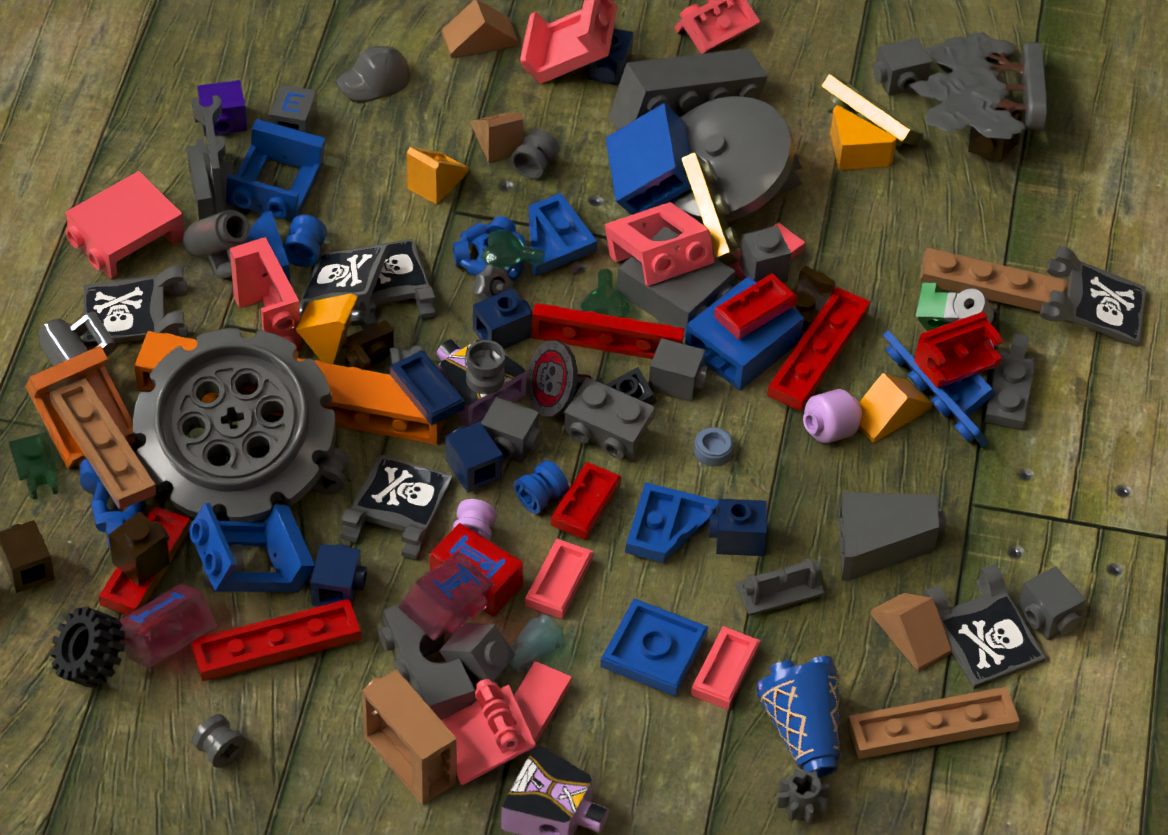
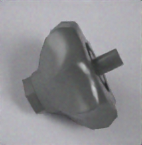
[472,264,514,302]

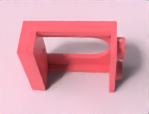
[604,202,715,286]
[230,237,302,351]

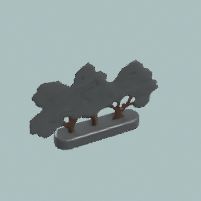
[909,32,1047,139]

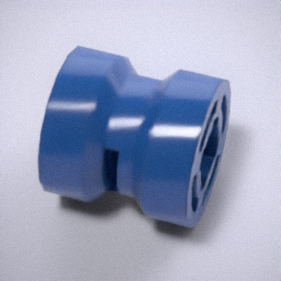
[283,215,327,267]
[513,460,569,514]

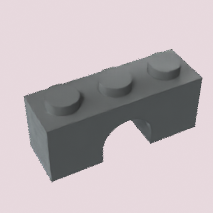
[378,595,475,720]

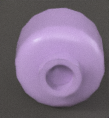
[803,389,862,444]

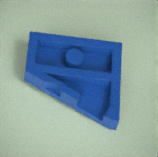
[529,193,597,276]
[625,482,718,563]

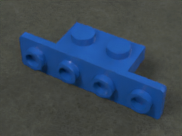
[883,330,995,448]

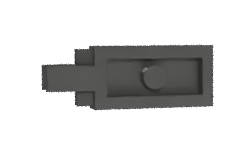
[985,333,1035,430]

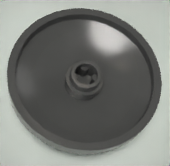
[667,96,795,224]

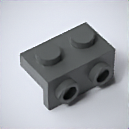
[564,377,655,462]

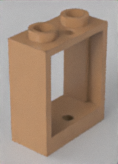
[362,669,457,806]

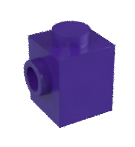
[194,80,247,136]

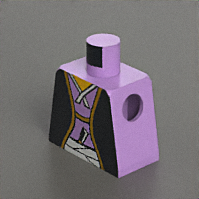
[436,339,526,427]
[501,744,609,835]

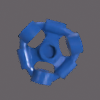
[453,216,528,281]

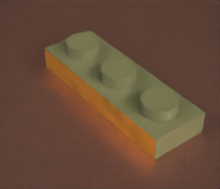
[822,74,923,147]
[682,152,740,266]

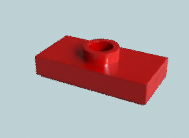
[714,273,797,340]
[551,462,622,540]

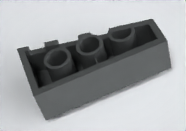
[608,48,768,130]

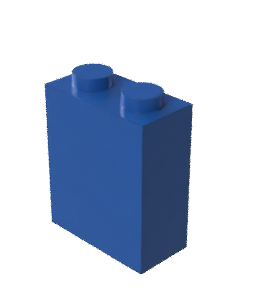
[606,103,692,215]
[685,277,804,390]

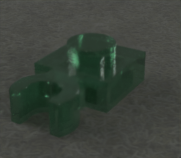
[9,432,59,500]

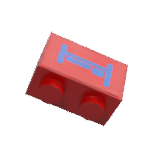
[430,523,524,617]

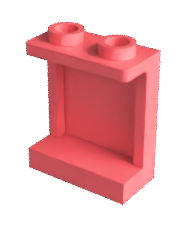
[520,0,618,84]
[65,171,184,279]

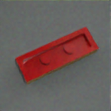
[99,506,191,617]

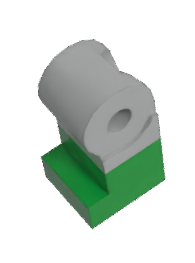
[916,283,994,331]

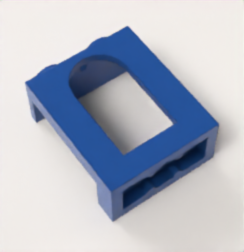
[226,119,325,221]
[189,503,315,592]

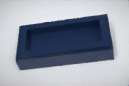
[390,350,465,426]

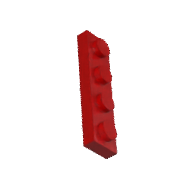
[767,287,871,411]
[531,303,685,359]
[190,599,361,682]

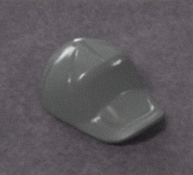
[336,46,410,102]

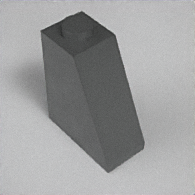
[838,492,945,580]

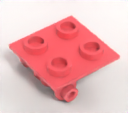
[441,679,537,785]

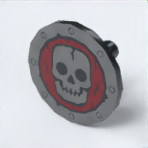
[527,341,592,417]

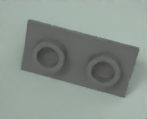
[735,558,825,616]

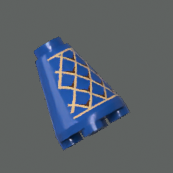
[756,656,840,777]

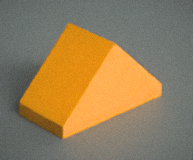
[830,105,897,170]
[407,147,470,205]
[296,293,358,364]
[858,373,932,444]

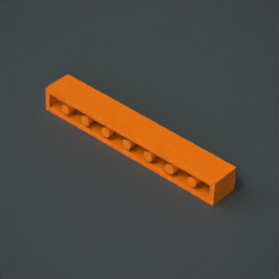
[134,331,445,445]

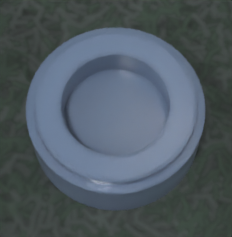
[694,427,733,466]

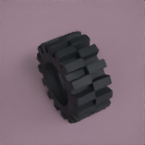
[50,607,126,688]

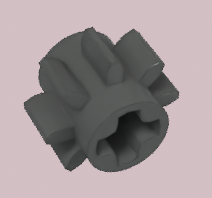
[777,768,829,824]

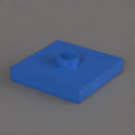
[600,598,709,696]

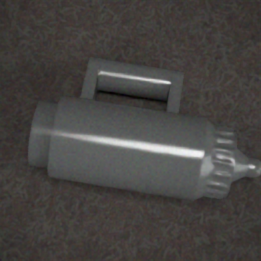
[183,210,250,279]
[38,312,117,385]

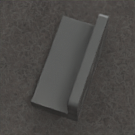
[187,145,243,220]

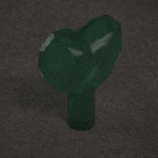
[482,229,545,268]
[581,269,630,318]

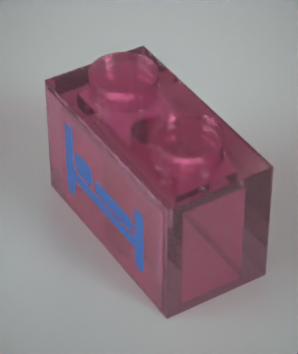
[398,551,494,640]
[119,583,218,668]

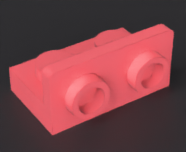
[674,0,760,54]

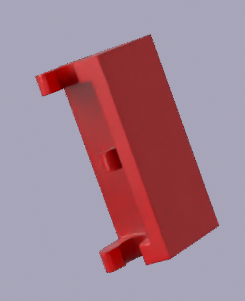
[914,312,1003,388]

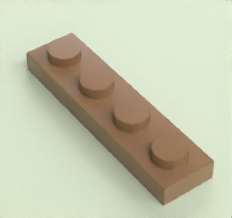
[920,247,1069,312]
[50,378,156,510]
[847,687,1020,759]

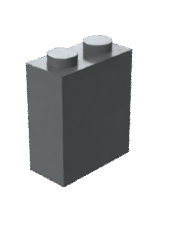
[617,226,735,337]

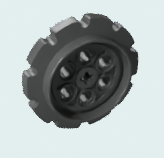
[133,328,337,522]

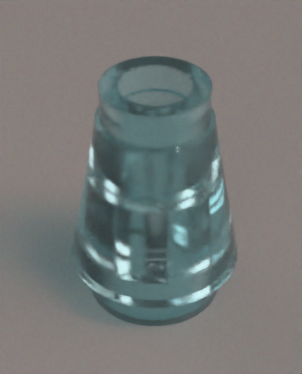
[508,613,564,673]

